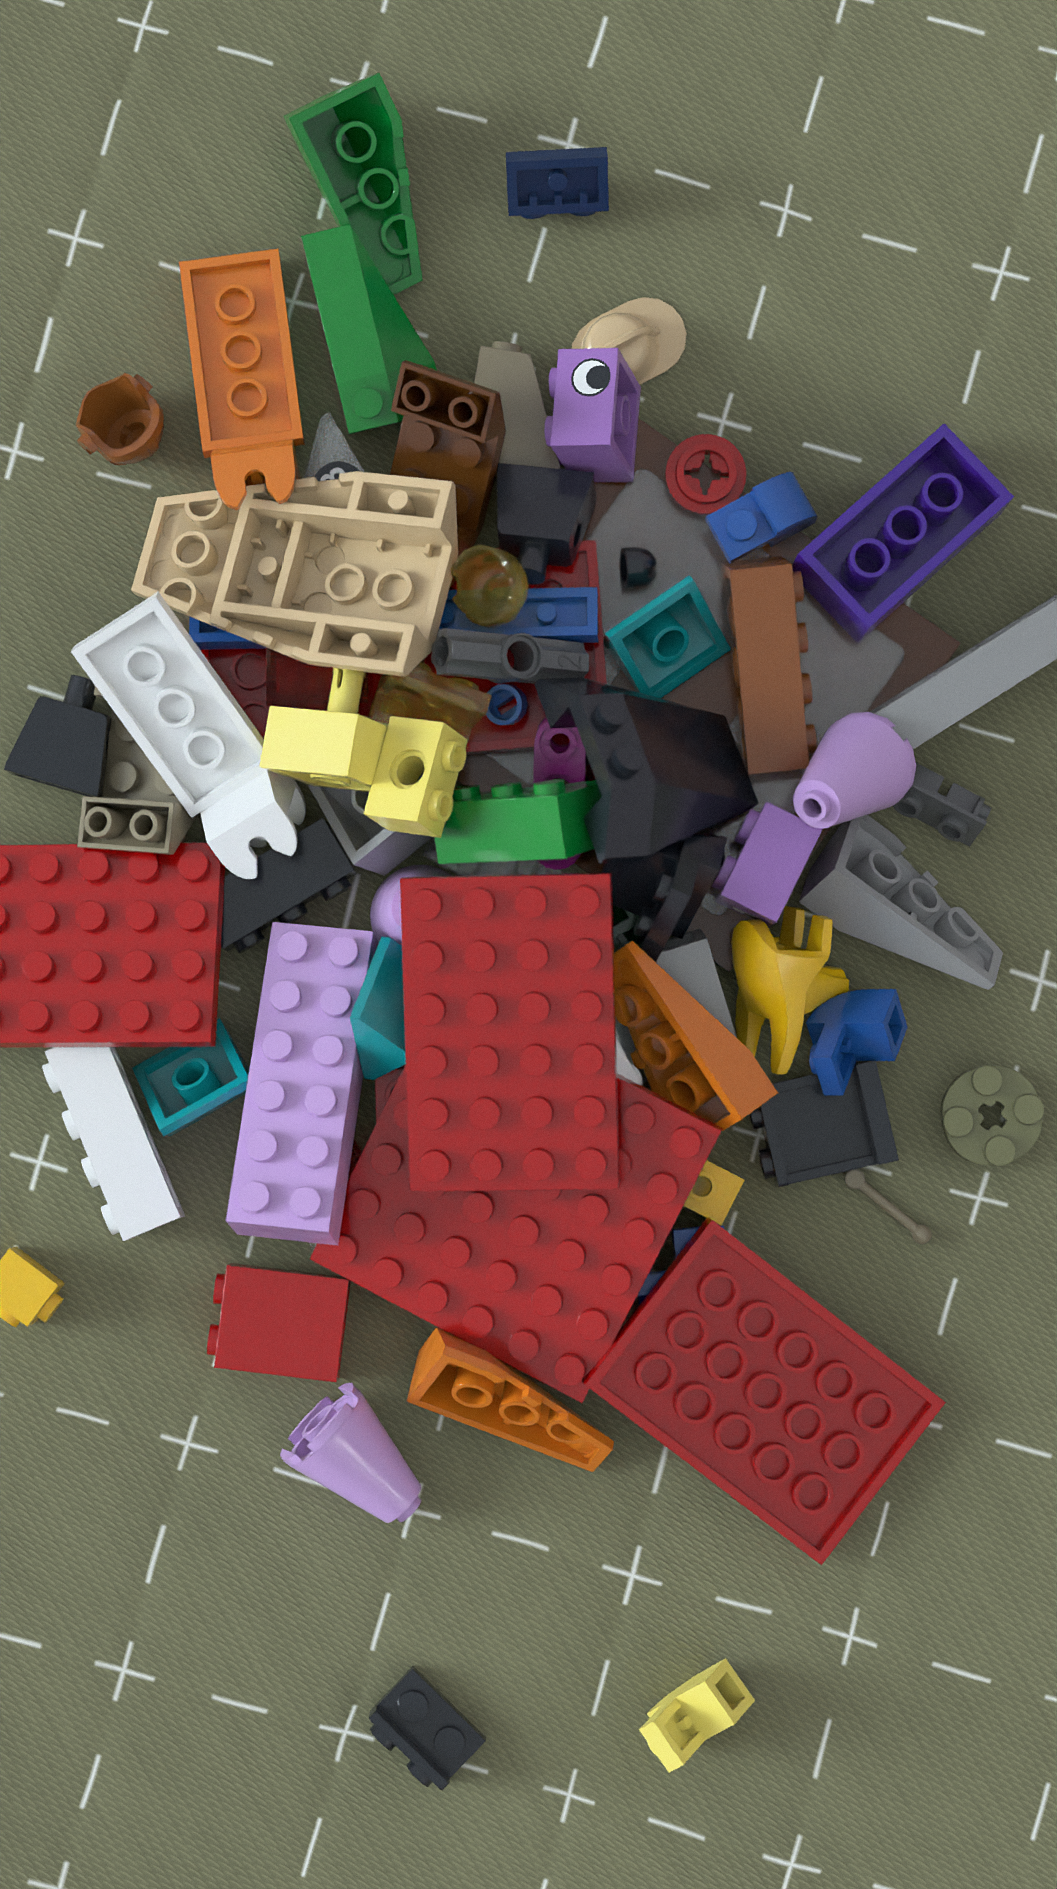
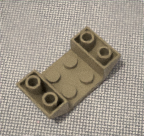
[77,686,199,855]

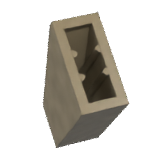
[474,341,560,480]

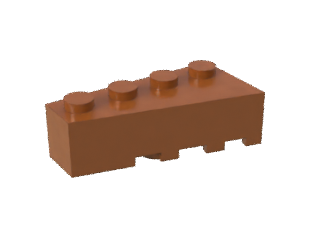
[722,556,817,775]

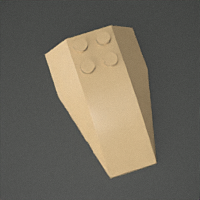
[131,471,458,677]

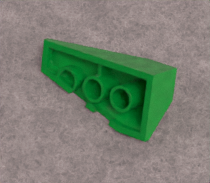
[283,72,423,295]
[301,224,437,435]

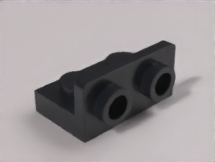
[368,1666,486,1790]

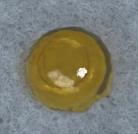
[451,544,528,629]

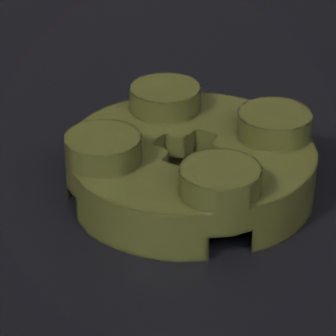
[940,1065,1044,1166]

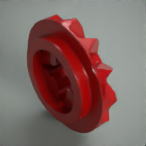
[665,434,746,516]

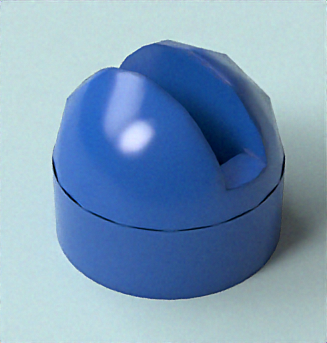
[483,684,528,725]

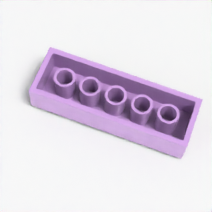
[226,922,379,1245]

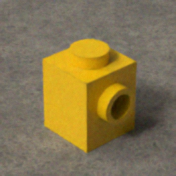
[684,1160,745,1225]
[0,1247,65,1327]

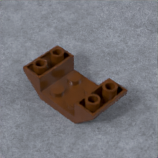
[390,360,506,587]

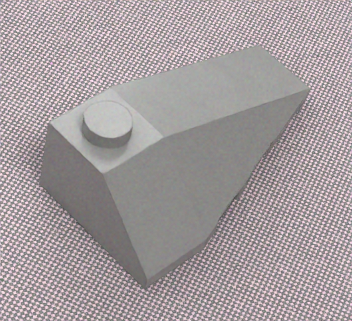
[799,815,1003,990]

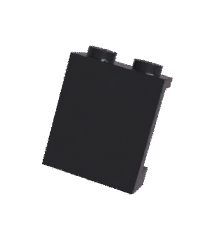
[749,1060,899,1187]

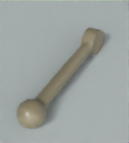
[845,1169,932,1245]

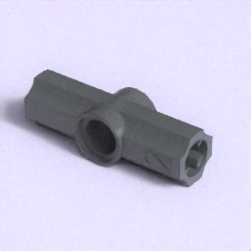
[431,628,589,684]

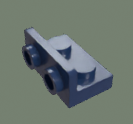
[506,147,609,219]

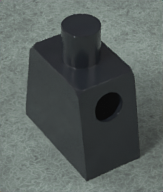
[497,463,597,585]
[4,675,112,797]

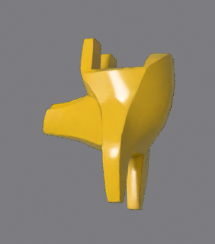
[731,906,849,1075]

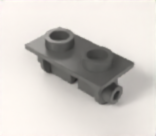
[893,761,992,847]

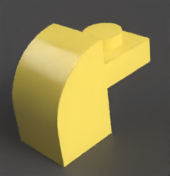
[639,1658,755,1772]

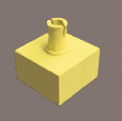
[259,668,388,792]

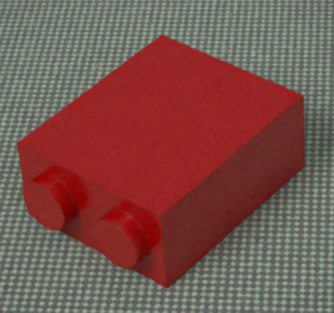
[207,1263,351,1382]

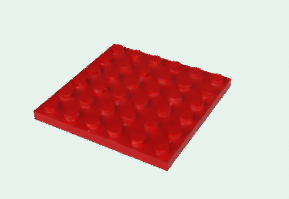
[310,1064,723,1403]

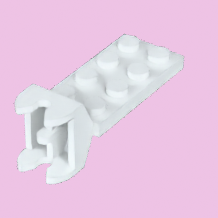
[71,592,306,879]

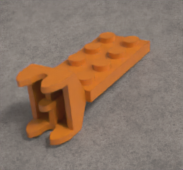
[179,248,305,510]

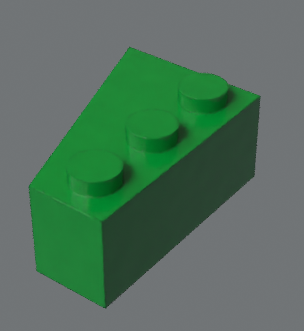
[435,779,602,864]

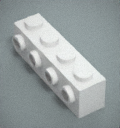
[42,1047,185,1241]

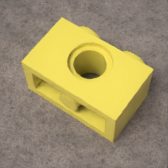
[364,716,468,838]

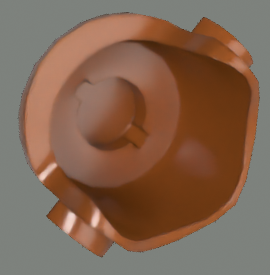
[76,373,164,465]

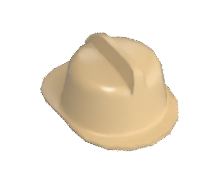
[572,297,687,385]

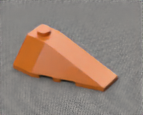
[614,941,778,1131]
[406,1327,614,1472]

